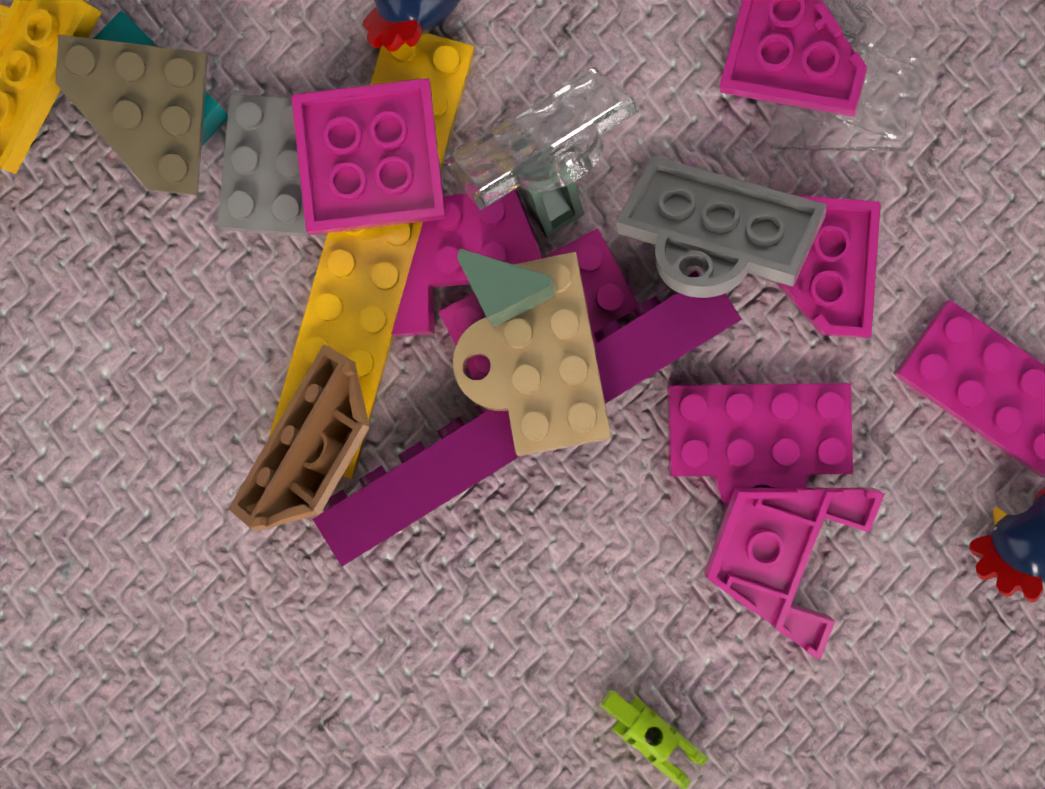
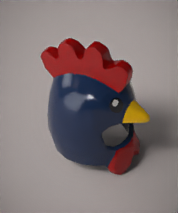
[362,0,460,52]
[969,487,1045,603]

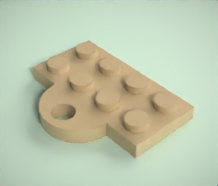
[453,252,612,457]

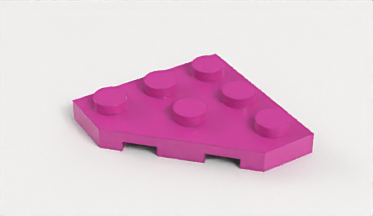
[719,0,867,117]
[776,195,881,339]

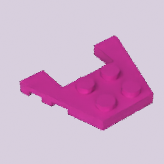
[391,188,543,337]
[704,487,885,660]

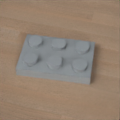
[217,93,311,237]

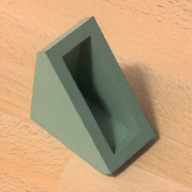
[512,154,584,238]
[457,248,557,328]

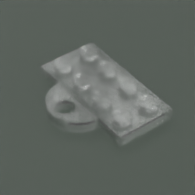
[444,67,639,210]

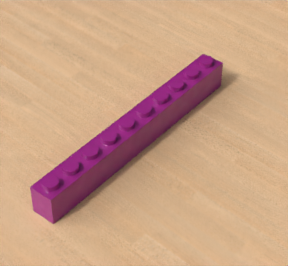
[312,271,742,566]

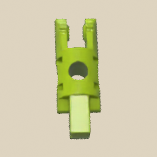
[599,690,709,789]

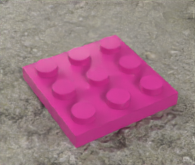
[291,78,446,235]

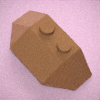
[228,344,370,531]

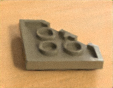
[56,34,208,196]

